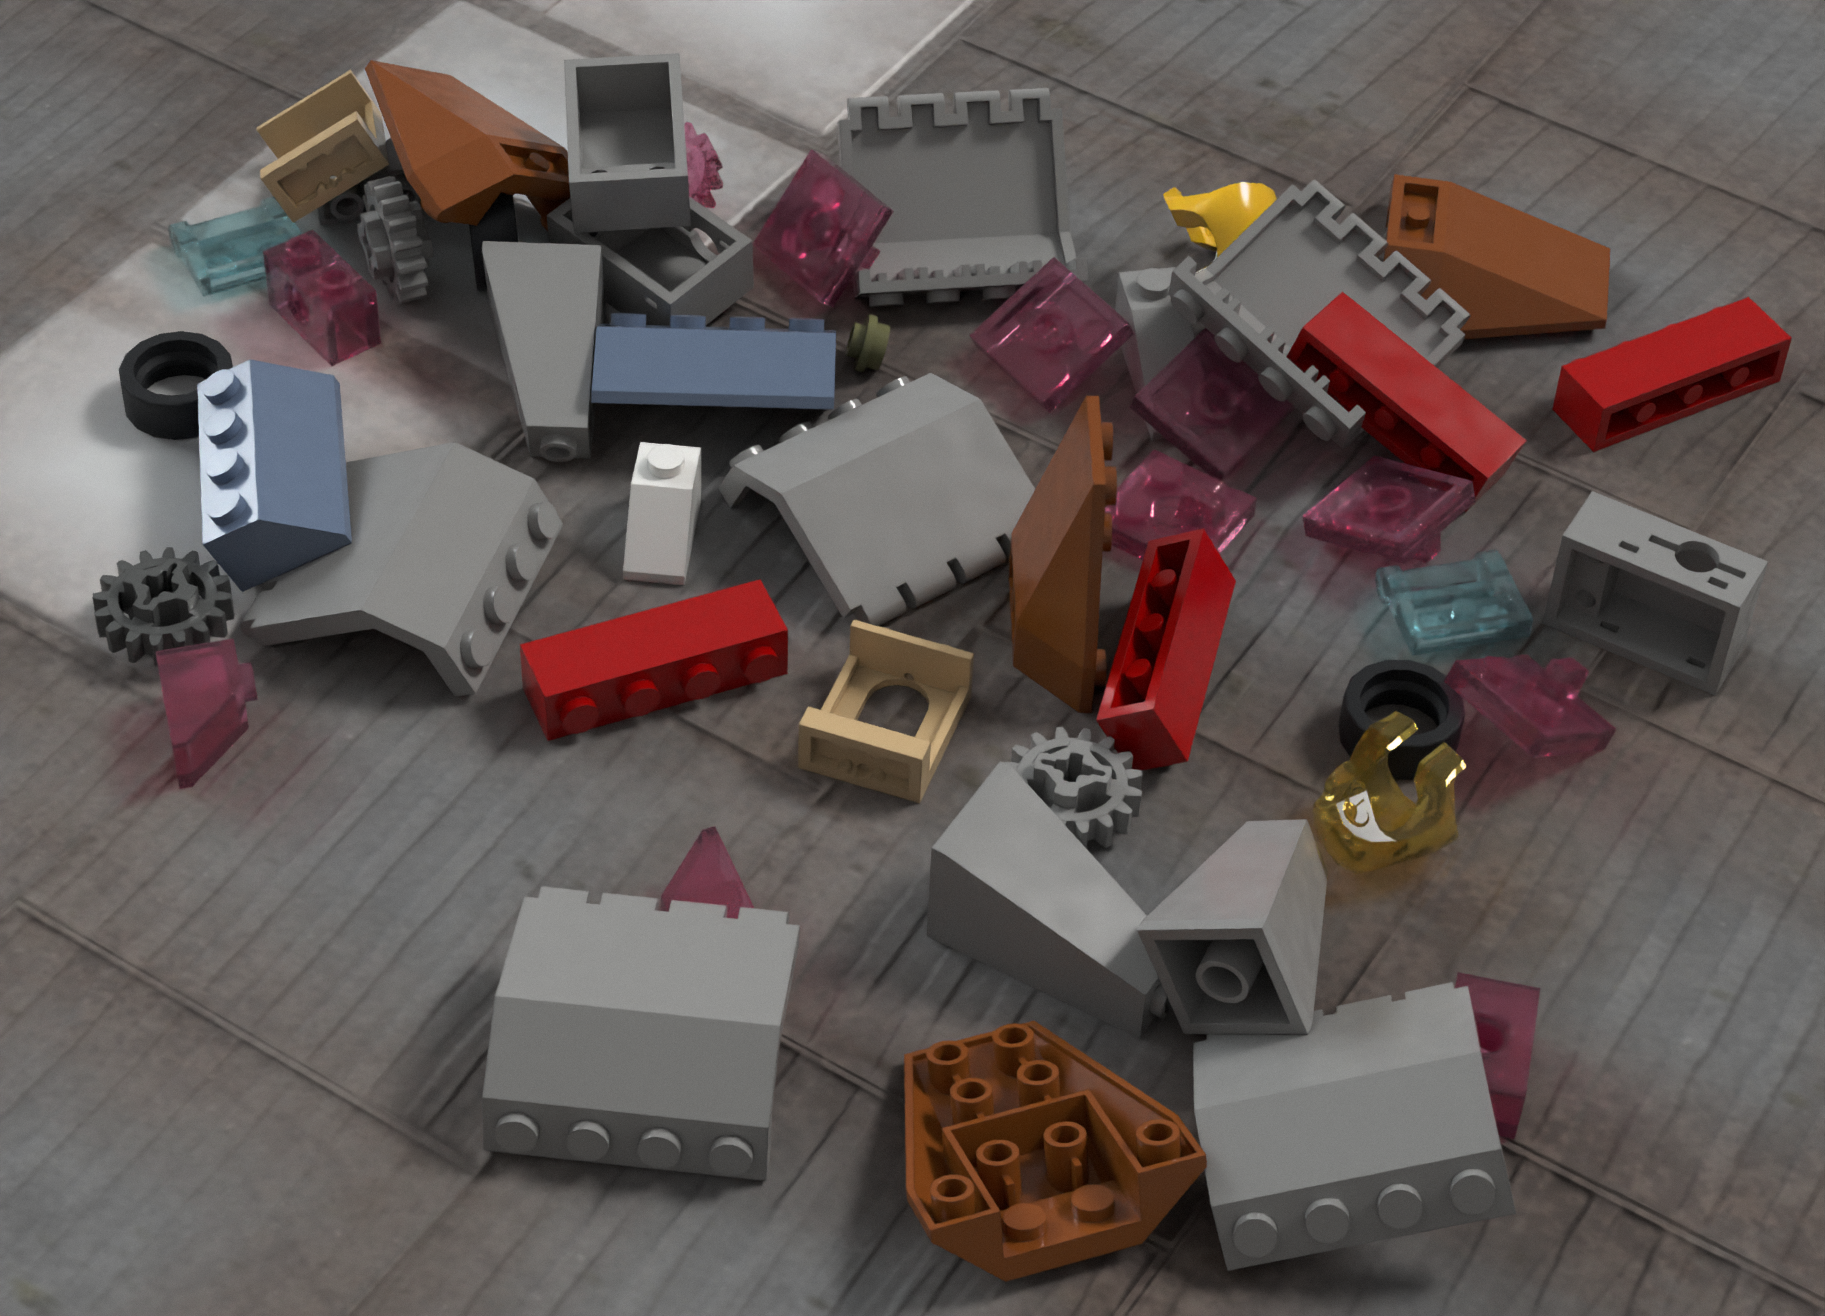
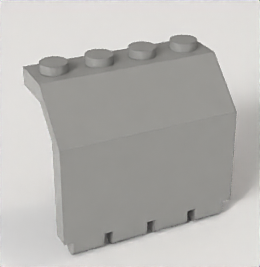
[837,88,1088,307]
[1168,180,1471,449]
[718,373,1035,626]
[240,442,563,697]
[482,886,800,1181]
[1193,982,1516,1271]

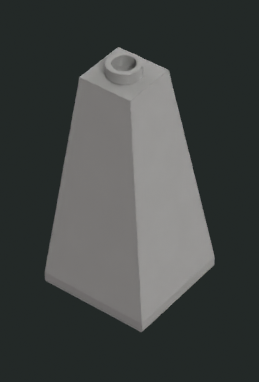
[482,241,607,462]
[926,761,1172,1038]
[1137,819,1328,1035]

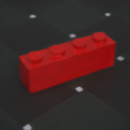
[1286,291,1527,513]
[1552,297,1792,452]
[1096,528,1236,770]
[520,579,788,741]

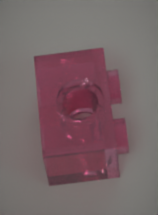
[263,229,381,366]
[1454,972,1540,1139]

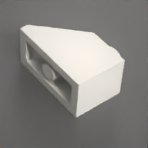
[623,442,702,586]

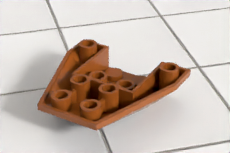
[365,60,570,231]
[1383,174,1610,339]
[1008,396,1117,713]
[904,1021,1207,1282]

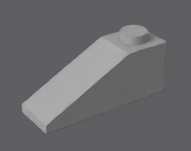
[1114,267,1210,441]

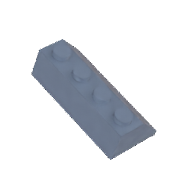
[591,313,836,409]
[197,359,352,592]

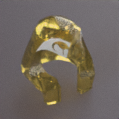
[1313,711,1466,874]

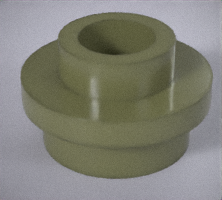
[845,314,890,373]

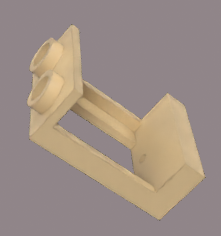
[257,70,389,223]
[798,620,974,803]

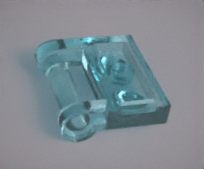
[168,196,312,297]
[1375,549,1533,656]

